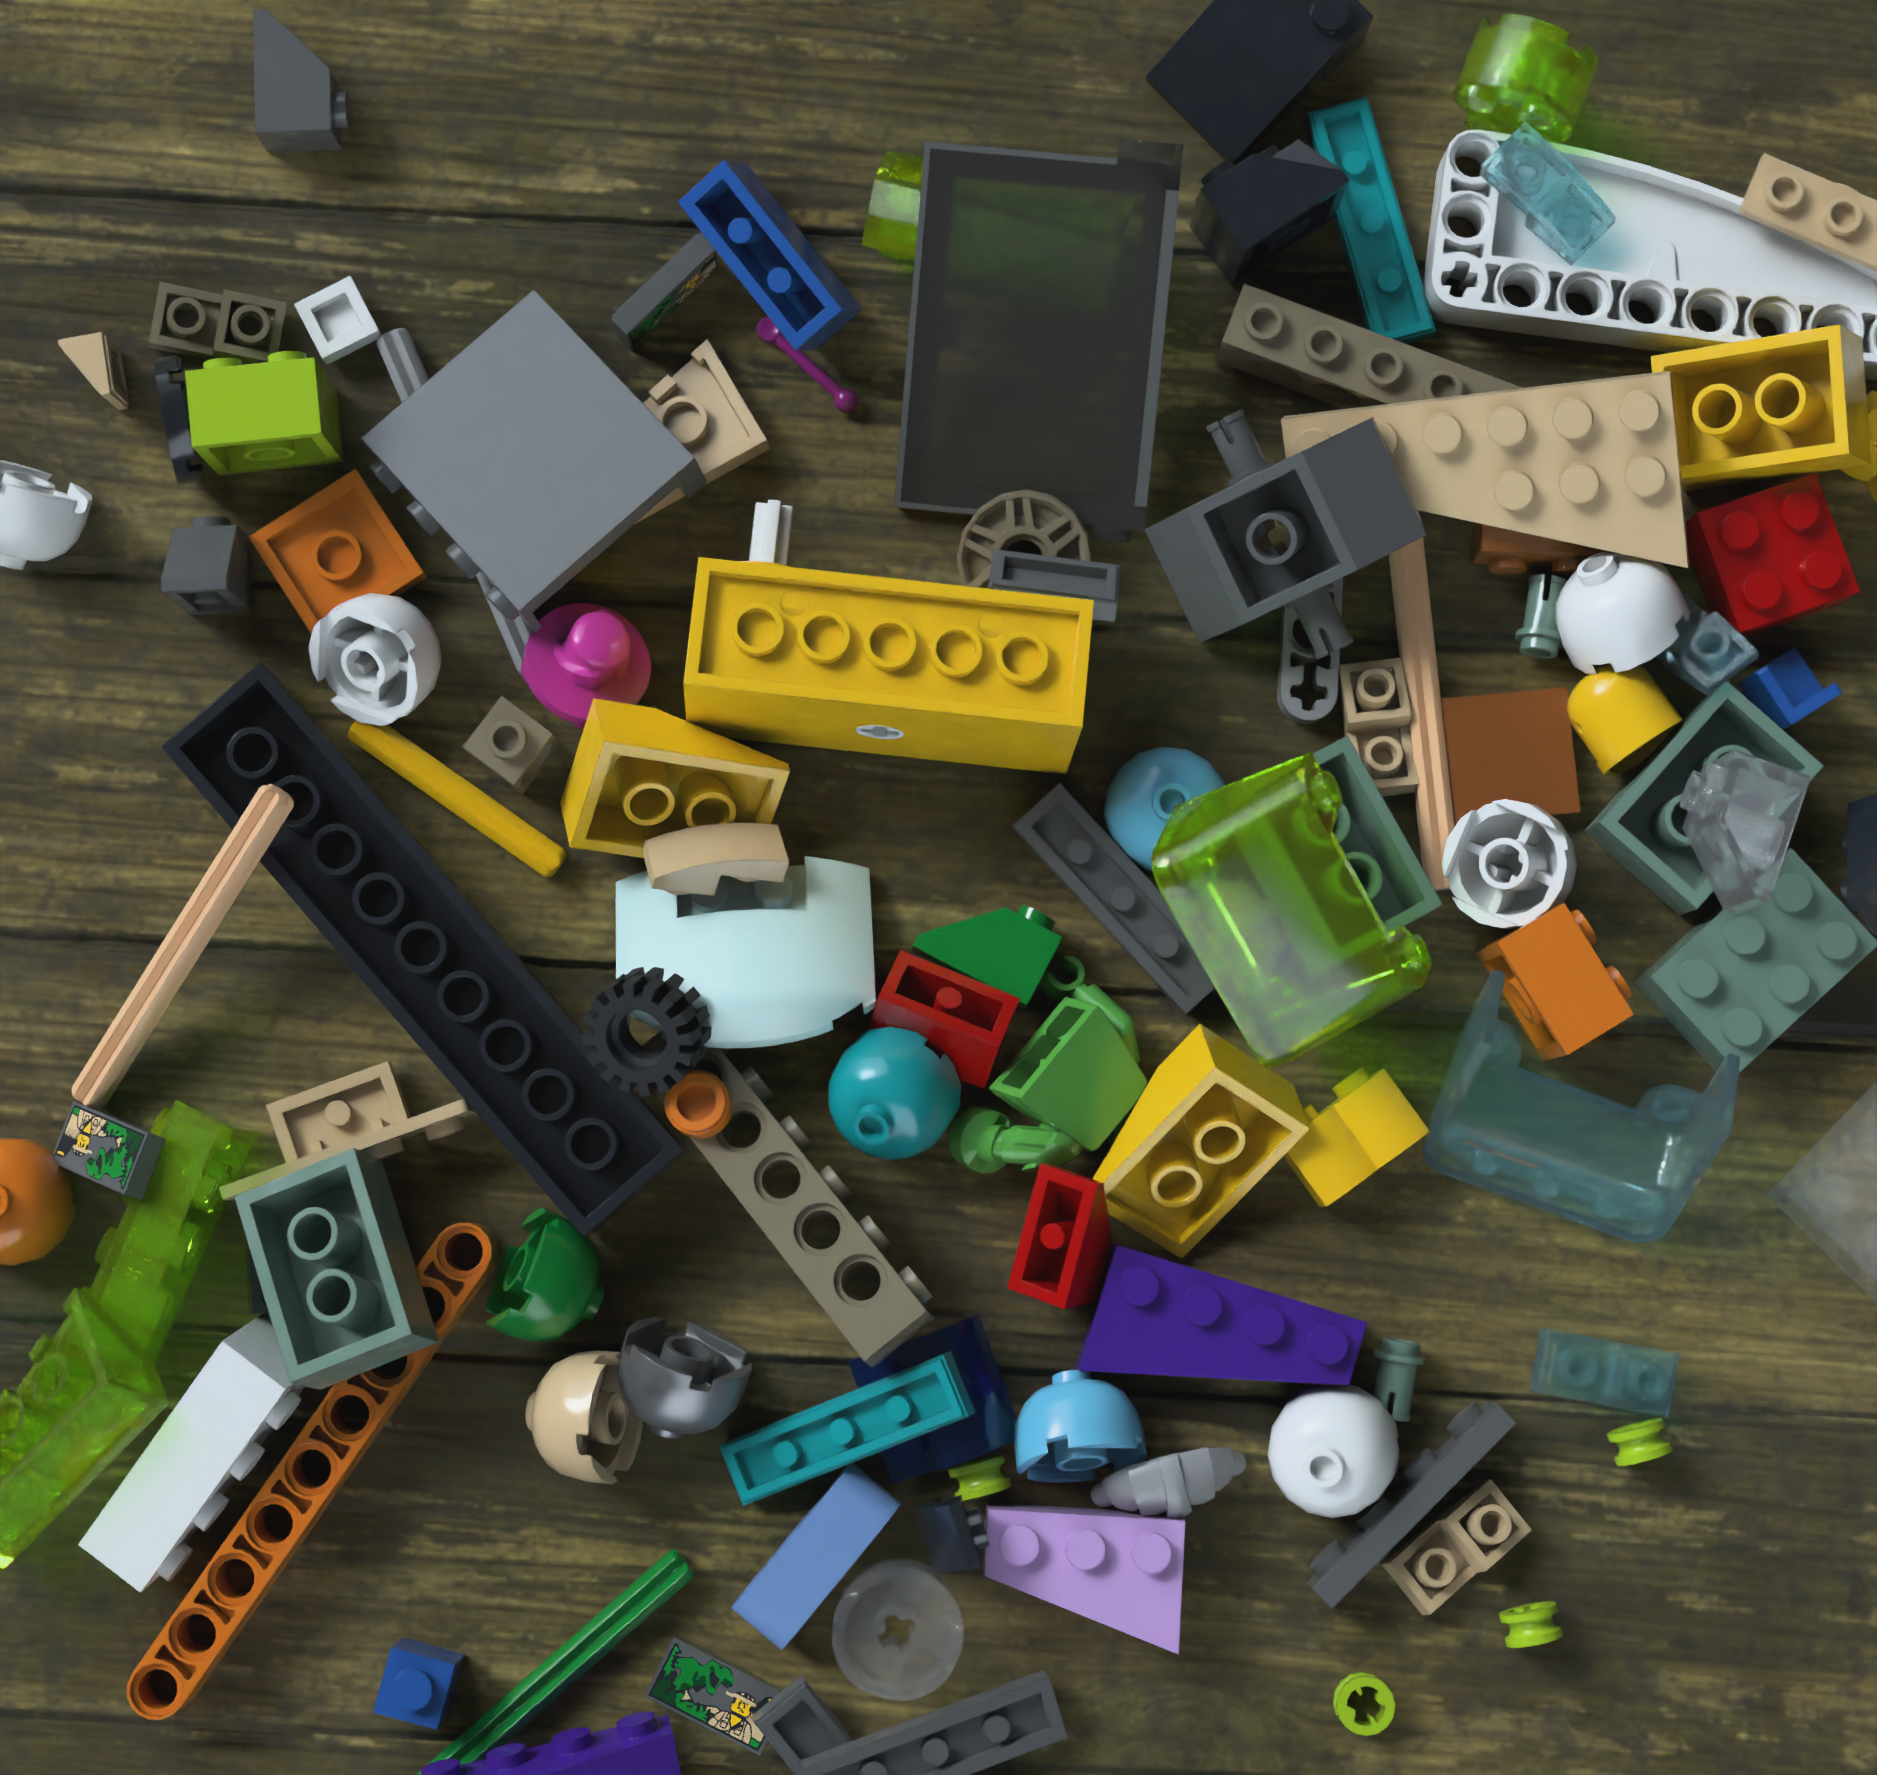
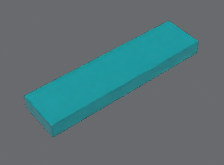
[1305,97,1436,344]
[719,1351,976,1506]

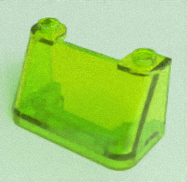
[1151,752,1431,1068]

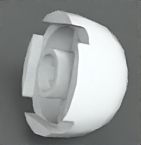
[0,460,93,570]
[1555,552,1690,674]
[308,593,442,726]
[1442,799,1577,929]
[1268,1384,1399,1518]

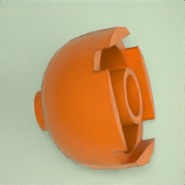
[0,1138,75,1266]

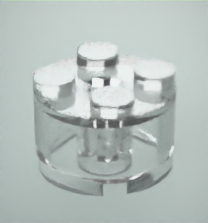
[832,1559,964,1701]

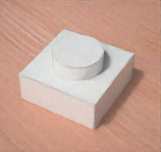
[294,276,381,365]

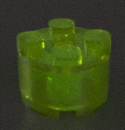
[1453,14,1599,144]

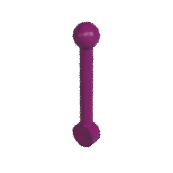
[757,316,858,413]

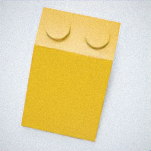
[560,698,790,858]
[1093,1024,1310,1259]

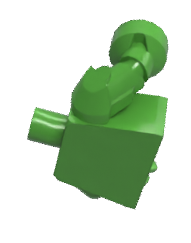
[948,956,1147,1173]

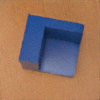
[1737,647,1843,730]

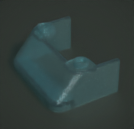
[1423,969,1740,1243]

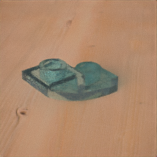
[1480,122,1616,266]
[1654,589,1759,695]
[1530,1327,1679,1418]

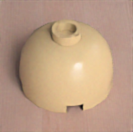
[525,1350,643,1484]

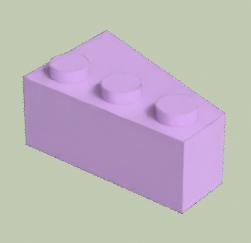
[983,1502,1185,1655]

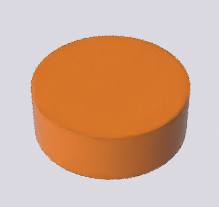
[664,1070,733,1139]

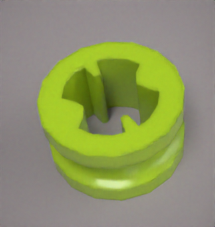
[1607,1418,1673,1466]
[948,1454,1012,1501]
[1499,1601,1564,1648]
[1333,1672,1395,1736]

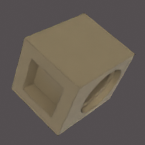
[463,696,561,795]

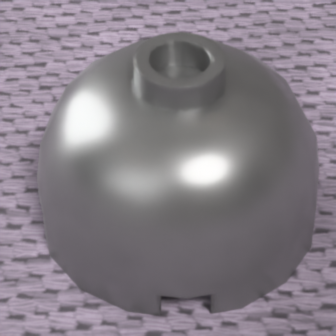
[618,1317,752,1439]

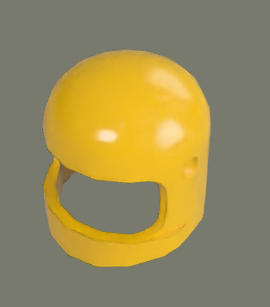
[1567,663,1683,777]

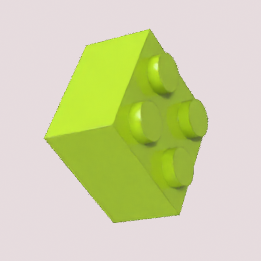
[185,351,344,475]

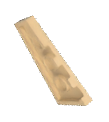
[635,339,770,524]

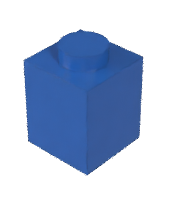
[373,1637,465,1730]

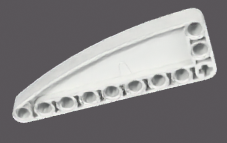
[1423,130,1877,380]

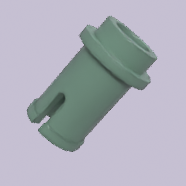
[1515,574,1568,659]
[1373,1337,1425,1422]

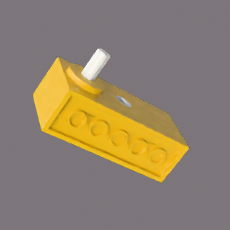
[683,500,1094,774]

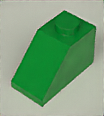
[912,905,1062,1009]

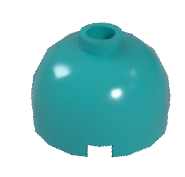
[828,1026,961,1160]

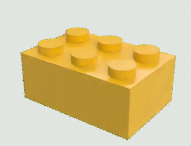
[1651,324,1871,492]

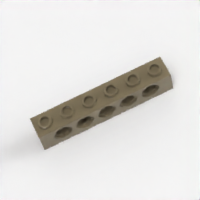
[1215,284,1522,409]
[642,1031,934,1368]

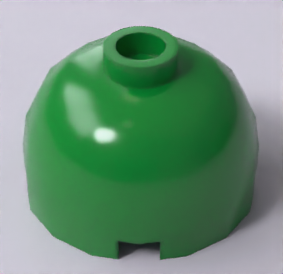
[485,1208,605,1342]

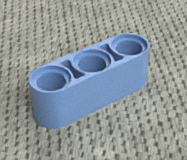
[731,1462,901,1650]

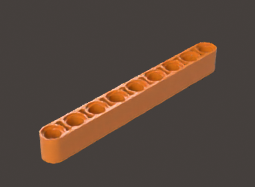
[127,1223,500,1720]

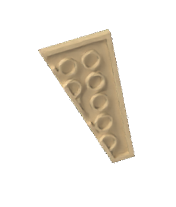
[1281,371,1689,568]

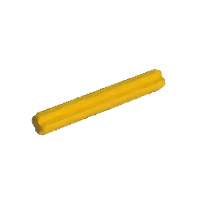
[347,720,567,878]

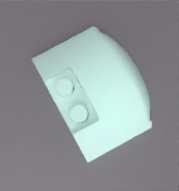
[616,856,876,1048]

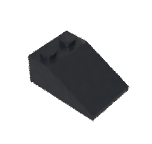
[1145,0,1374,163]

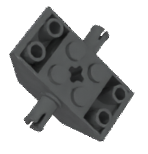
[1144,409,1428,659]

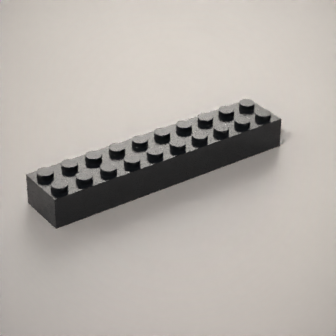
[161,662,688,1237]

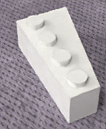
[78,1312,305,1593]

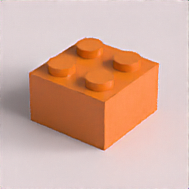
[1476,902,1634,1061]

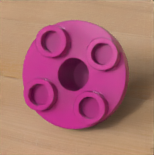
[521,603,651,729]

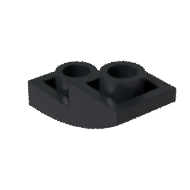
[913,1495,990,1572]

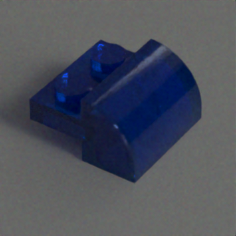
[848,1314,1017,1484]

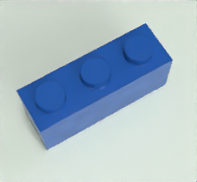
[678,160,863,351]

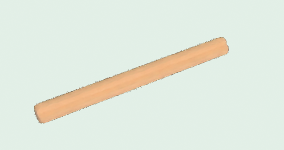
[1388,537,1455,891]
[72,784,294,1109]

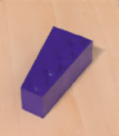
[1075,1244,1367,1385]
[420,1712,681,1775]

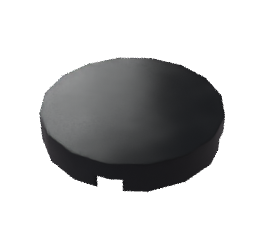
[154,355,204,485]

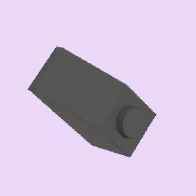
[253,9,352,152]
[161,516,252,615]

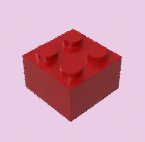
[1685,473,1860,645]

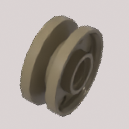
[957,489,1091,588]

